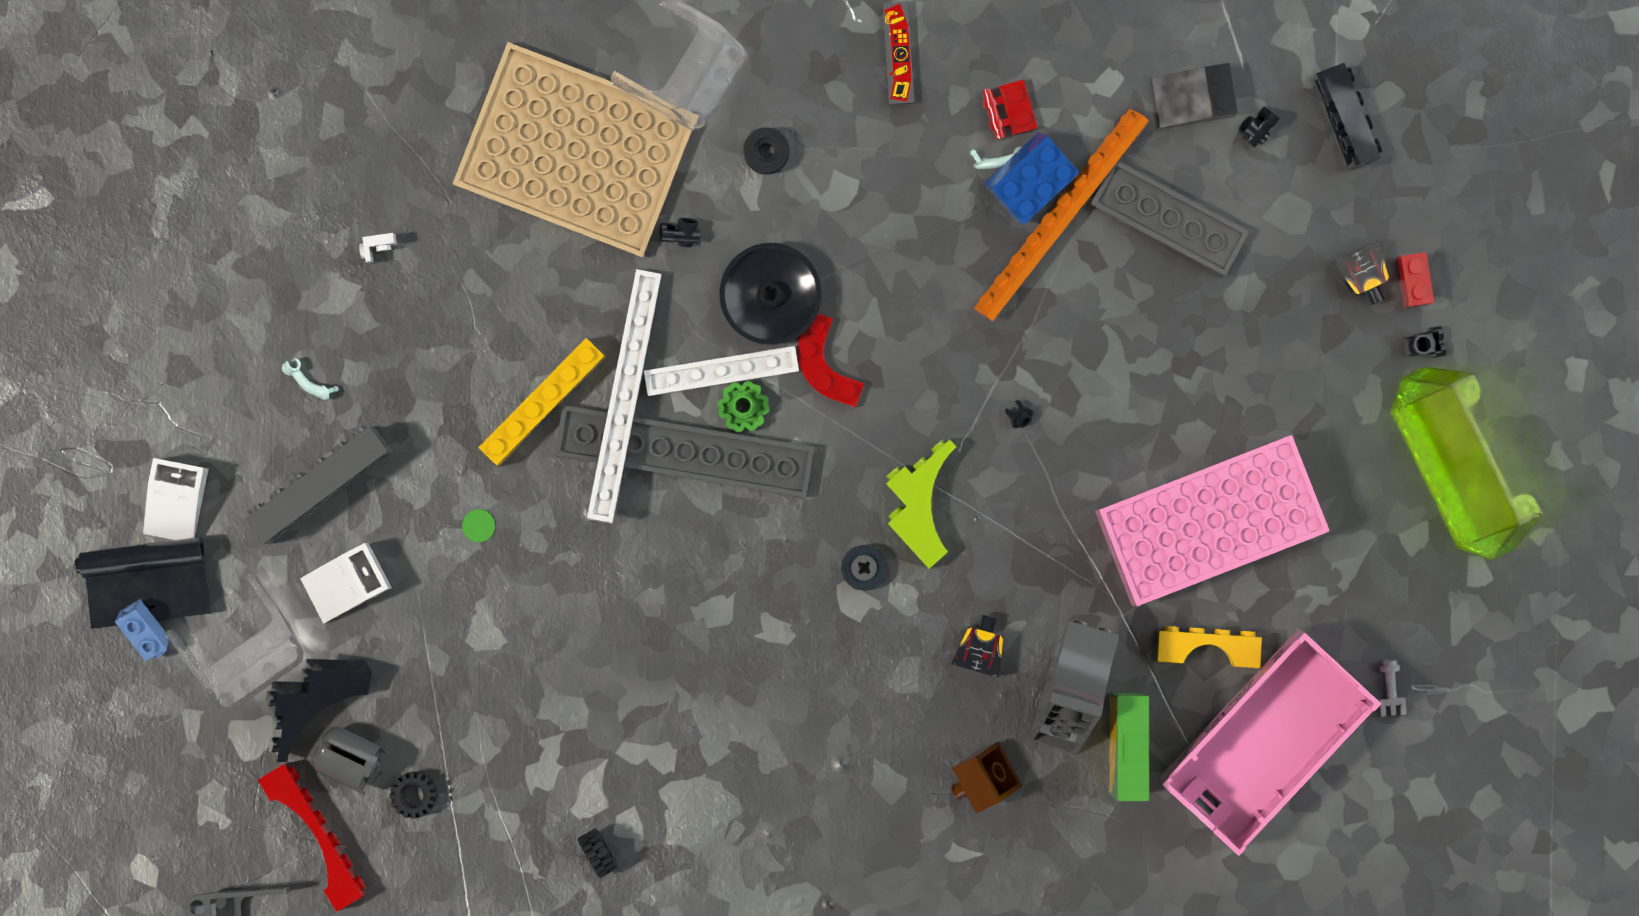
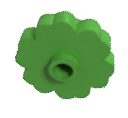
[718,381,769,432]

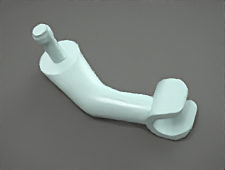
[970,146,1022,169]
[282,358,339,400]

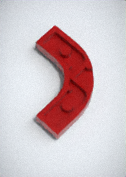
[798,314,864,408]

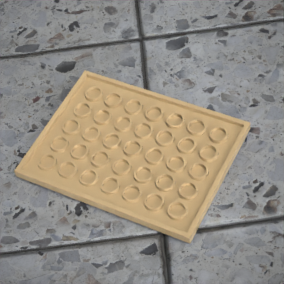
[453,42,698,258]

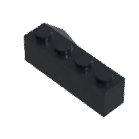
[1313,63,1382,171]

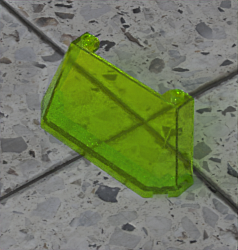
[1390,366,1543,560]

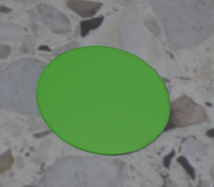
[462,509,495,542]

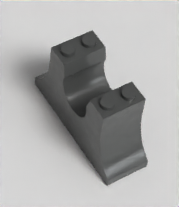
[1028,620,1119,755]

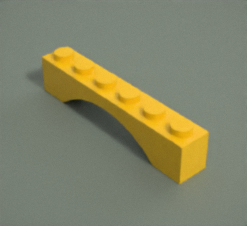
[478,338,606,466]

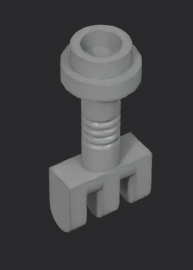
[1378,659,1406,717]

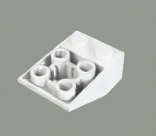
[143,458,209,540]
[300,543,392,624]

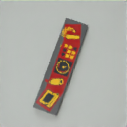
[882,1,914,105]

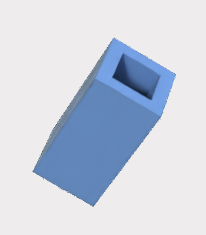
[115,599,170,661]

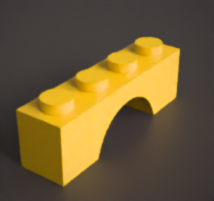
[1155,626,1262,668]

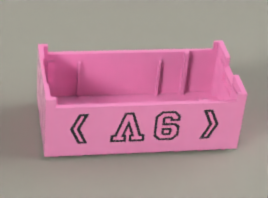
[1159,629,1381,856]

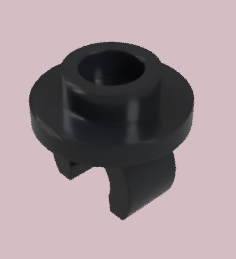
[1005,400,1033,428]

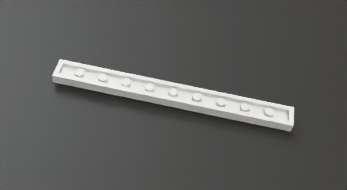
[587,269,662,524]

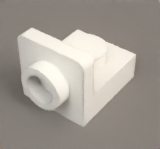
[359,233,397,264]

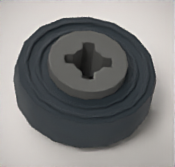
[841,545,887,591]

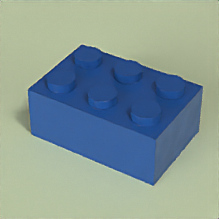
[983,132,1079,225]

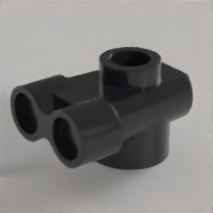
[1239,106,1280,147]
[659,218,701,247]
[1403,326,1446,358]

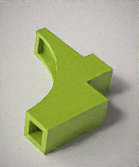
[886,439,956,569]

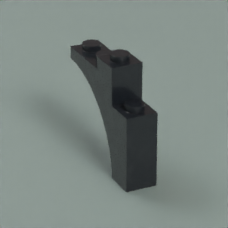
[266,659,372,762]

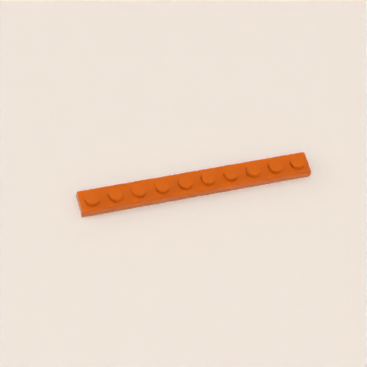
[974,109,1149,321]

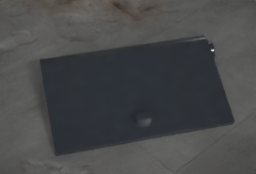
[75,537,212,629]

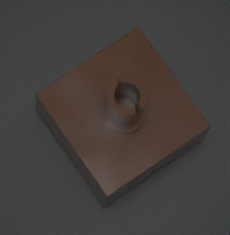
[951,741,1023,814]

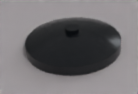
[719,243,822,345]

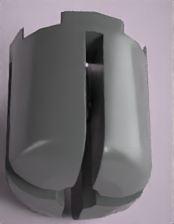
[313,727,387,795]

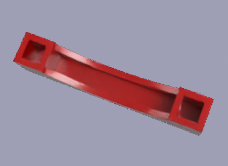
[258,763,366,912]

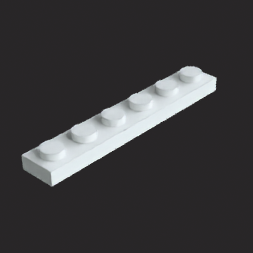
[644,346,799,396]

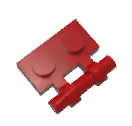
[982,79,1038,140]

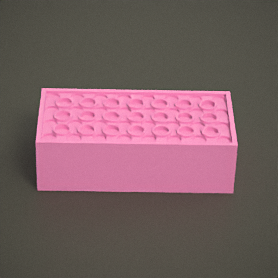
[1095,435,1329,606]

